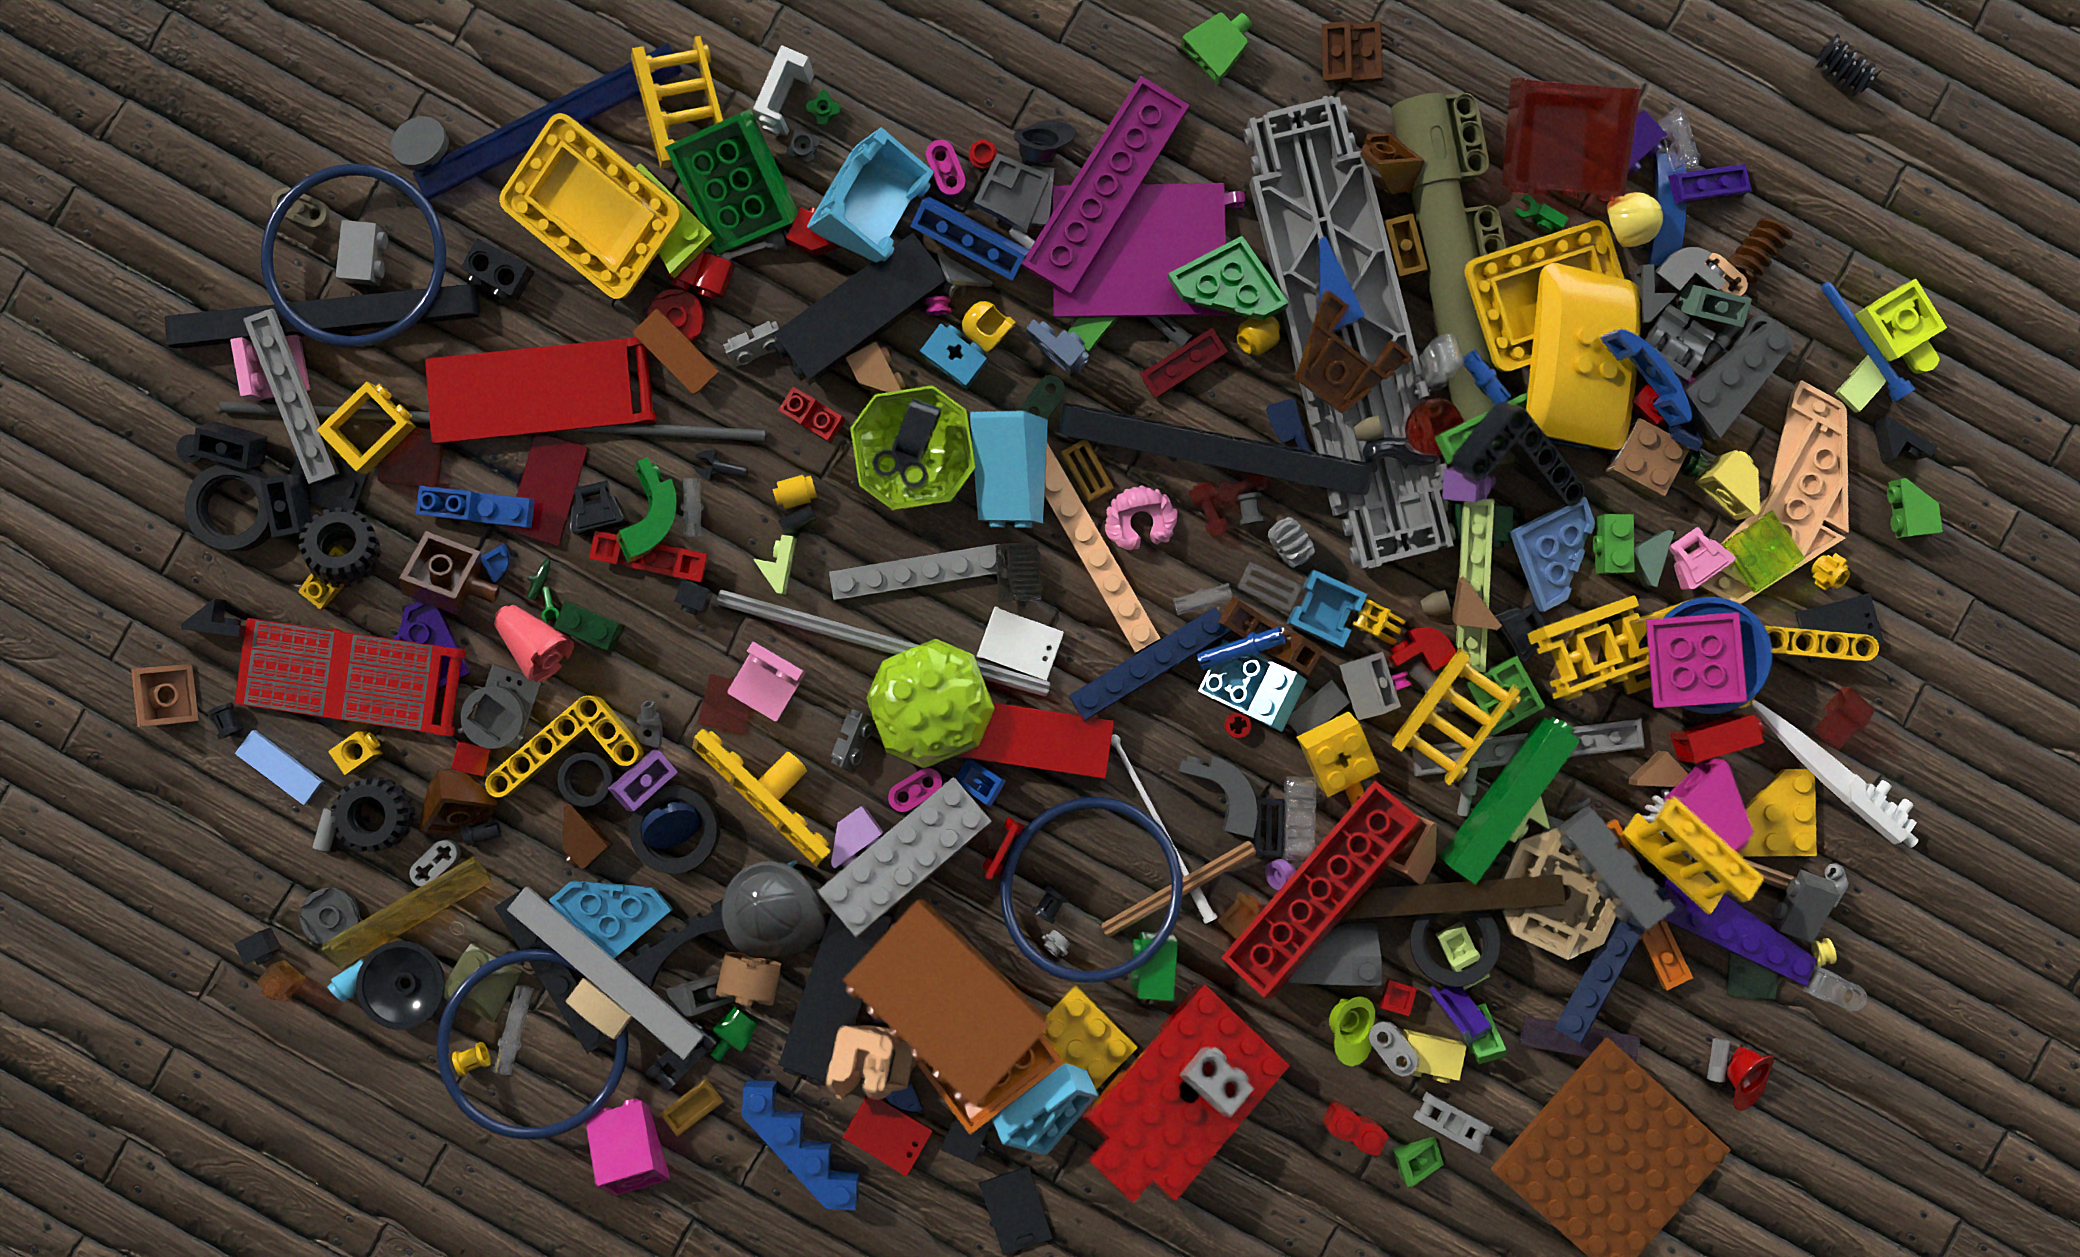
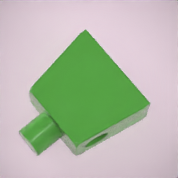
[1181,12,1252,85]

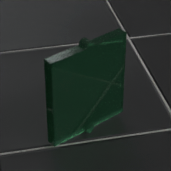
[1727,952,1777,1000]

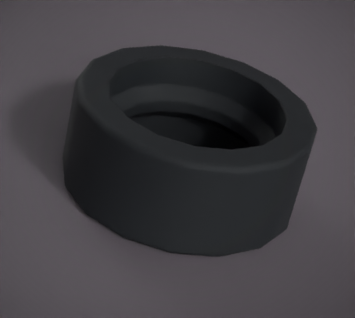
[557,752,617,807]

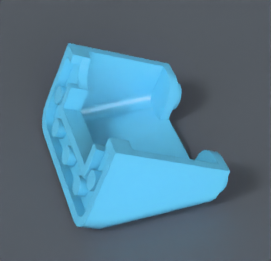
[807,127,934,263]

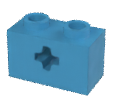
[920,323,988,390]

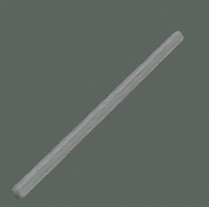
[717,590,1050,696]

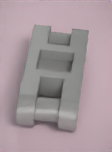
[1413,1091,1493,1154]

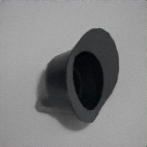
[1013,120,1076,166]

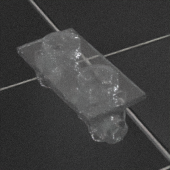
[1659,105,1701,171]

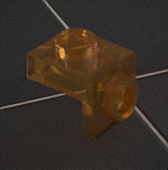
[1217,892,1262,940]

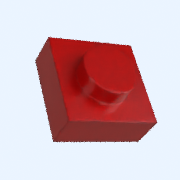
[1379,979,1417,1016]

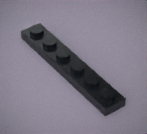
[494,891,611,1054]

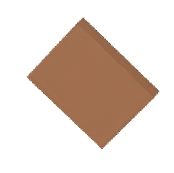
[131,664,199,727]

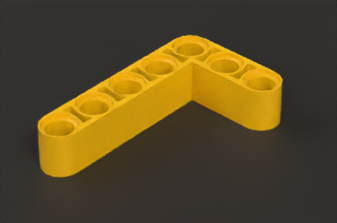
[1739,626,1879,708]
[485,696,644,797]

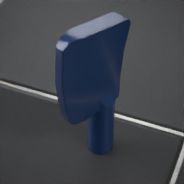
[1266,398,1313,452]

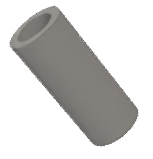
[312,808,337,851]

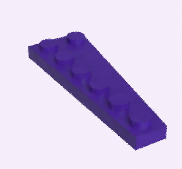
[1660,875,1817,986]

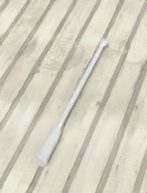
[1111,735,1217,924]

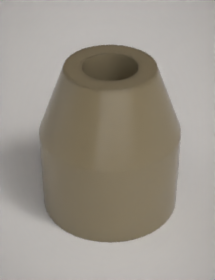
[1354,415,1385,442]
[1421,590,1451,616]

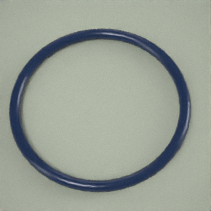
[261,164,446,348]
[1000,797,1183,984]
[437,949,629,1140]

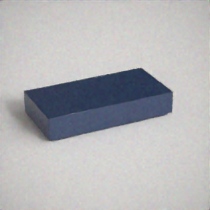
[1667,422,1703,452]

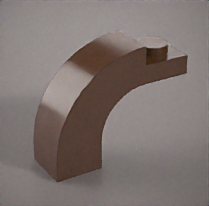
[1218,597,1323,676]

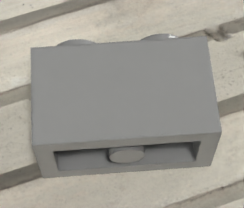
[336,220,388,286]
[1339,652,1401,721]

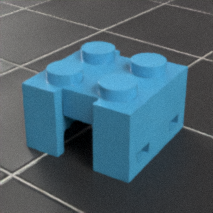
[1286,570,1367,648]

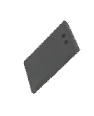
[474,664,543,751]

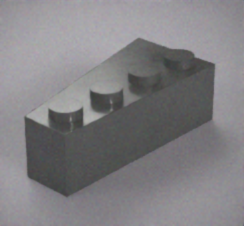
[1683,321,1795,441]
[1557,808,1675,930]

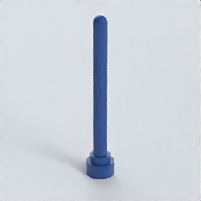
[1821,282,1915,403]

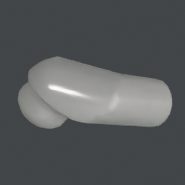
[1824,864,1849,908]

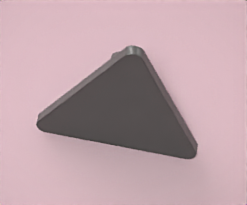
[936,253,993,297]

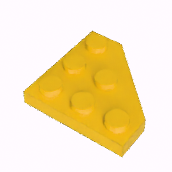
[1737,769,1817,857]

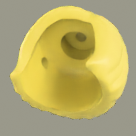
[1607,192,1663,247]

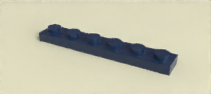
[1069,607,1231,722]
[1554,885,1667,1044]

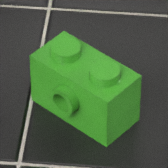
[1593,514,1634,575]

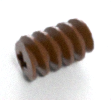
[1728,218,1793,283]

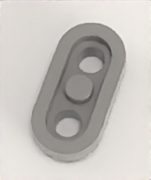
[1369,1021,1419,1076]

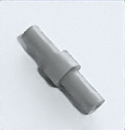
[1457,758,1479,816]

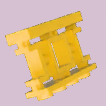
[1527,595,1650,701]

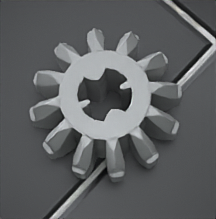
[1268,516,1314,568]

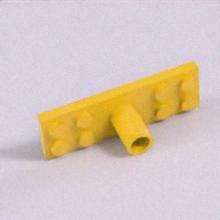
[692,729,830,867]

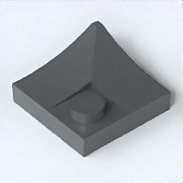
[974,153,1050,234]

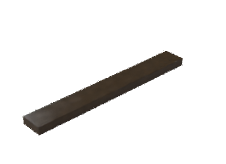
[1339,875,1566,922]

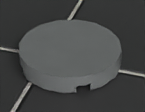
[391,116,449,171]
[300,887,360,945]

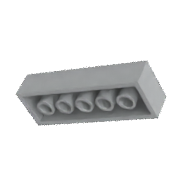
[818,777,992,939]

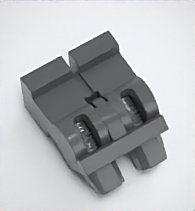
[1636,303,1716,383]

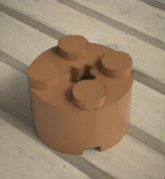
[716,952,781,1005]

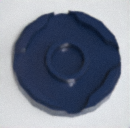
[641,802,699,849]

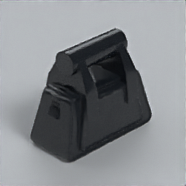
[570,480,629,536]
[1493,602,1548,663]

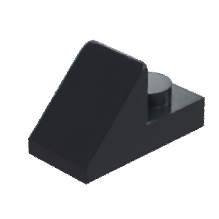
[1873,416,1938,464]
[181,599,245,637]

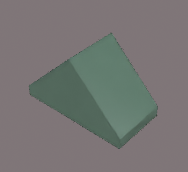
[1634,530,1674,588]

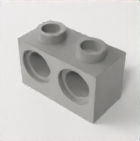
[1179,1047,1253,1116]

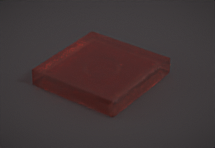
[378,424,444,488]

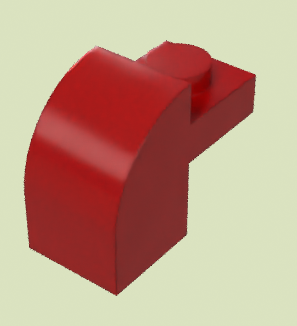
[1387,627,1457,671]

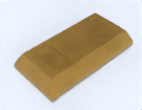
[660,1078,724,1137]

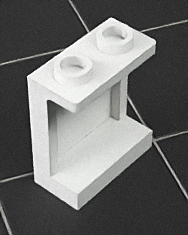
[753,45,814,136]

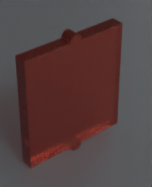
[697,674,751,734]

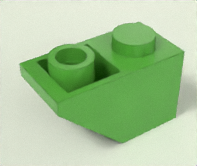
[1887,478,1943,539]

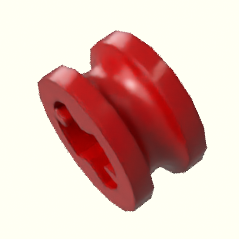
[1224,712,1251,738]

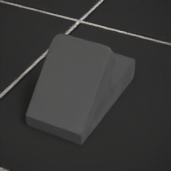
[1634,265,1677,327]

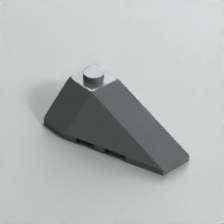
[1286,922,1382,986]

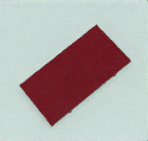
[506,433,588,546]

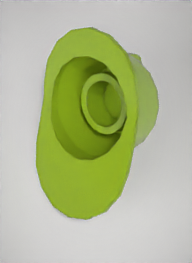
[1329,997,1375,1067]

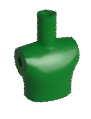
[710,1005,759,1061]

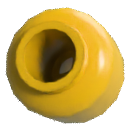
[1237,316,1280,356]

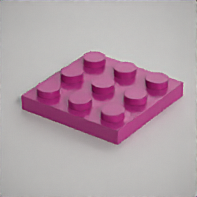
[1646,613,1747,708]

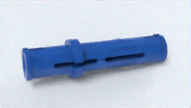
[1197,626,1285,670]

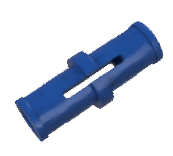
[1460,349,1511,405]

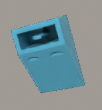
[1198,640,1307,732]

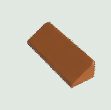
[633,309,719,395]

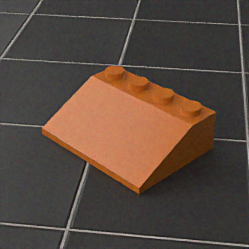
[917,1032,1064,1134]

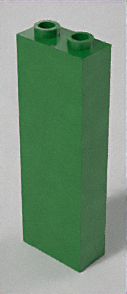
[1439,717,1581,885]

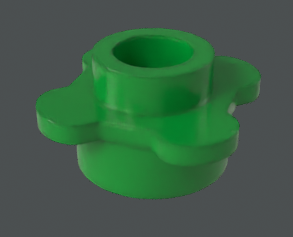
[806,90,840,125]

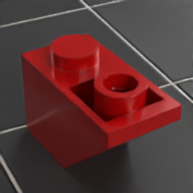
[786,207,841,256]

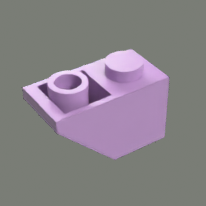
[831,804,884,868]

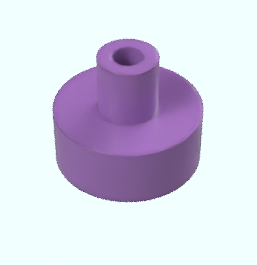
[1265,859,1296,890]

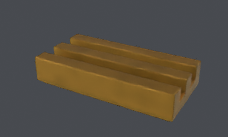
[1061,439,1114,503]

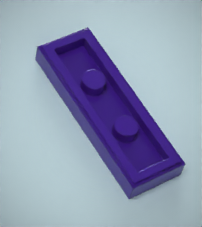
[1669,164,1752,205]

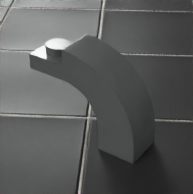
[1177,755,1257,838]

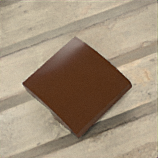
[1322,21,1383,83]

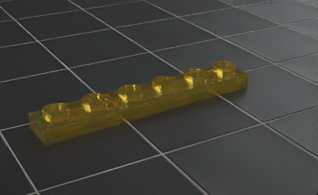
[322,856,491,969]

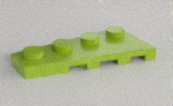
[635,163,715,278]

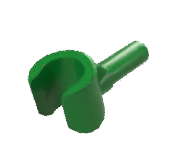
[542,587,559,625]

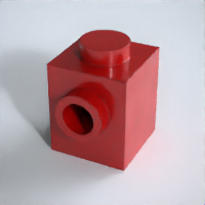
[1632,382,1666,426]

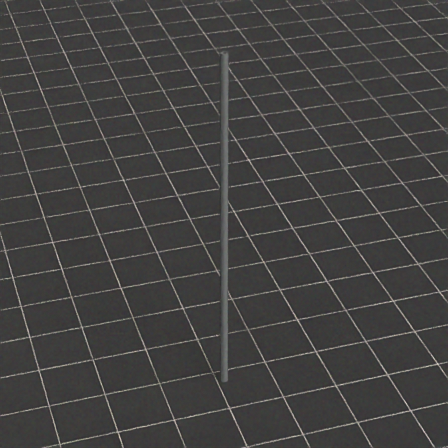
[220,401,766,442]

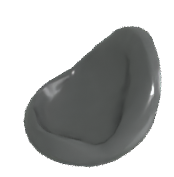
[721,861,826,959]

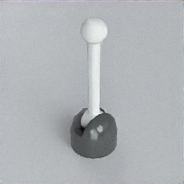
[720,227,789,261]

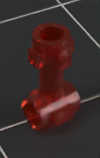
[1215,473,1270,505]
[1189,482,1228,537]

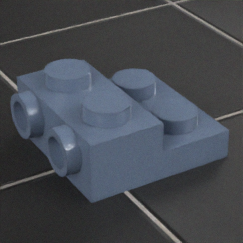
[1026,320,1090,376]

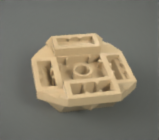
[1501,828,1616,960]

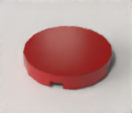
[647,289,705,343]

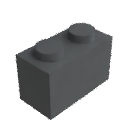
[1774,869,1840,943]

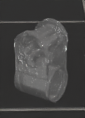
[1803,965,1867,1011]

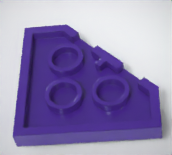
[394,601,471,689]

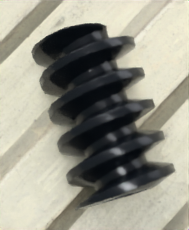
[1815,33,1882,98]

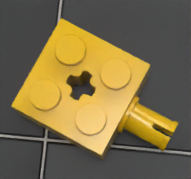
[1297,711,1380,807]

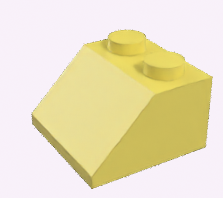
[1694,450,1760,520]

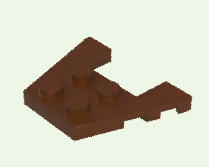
[1295,290,1414,414]

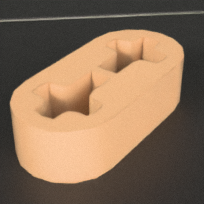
[1701,253,1748,296]

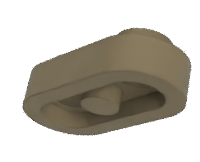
[271,188,330,229]

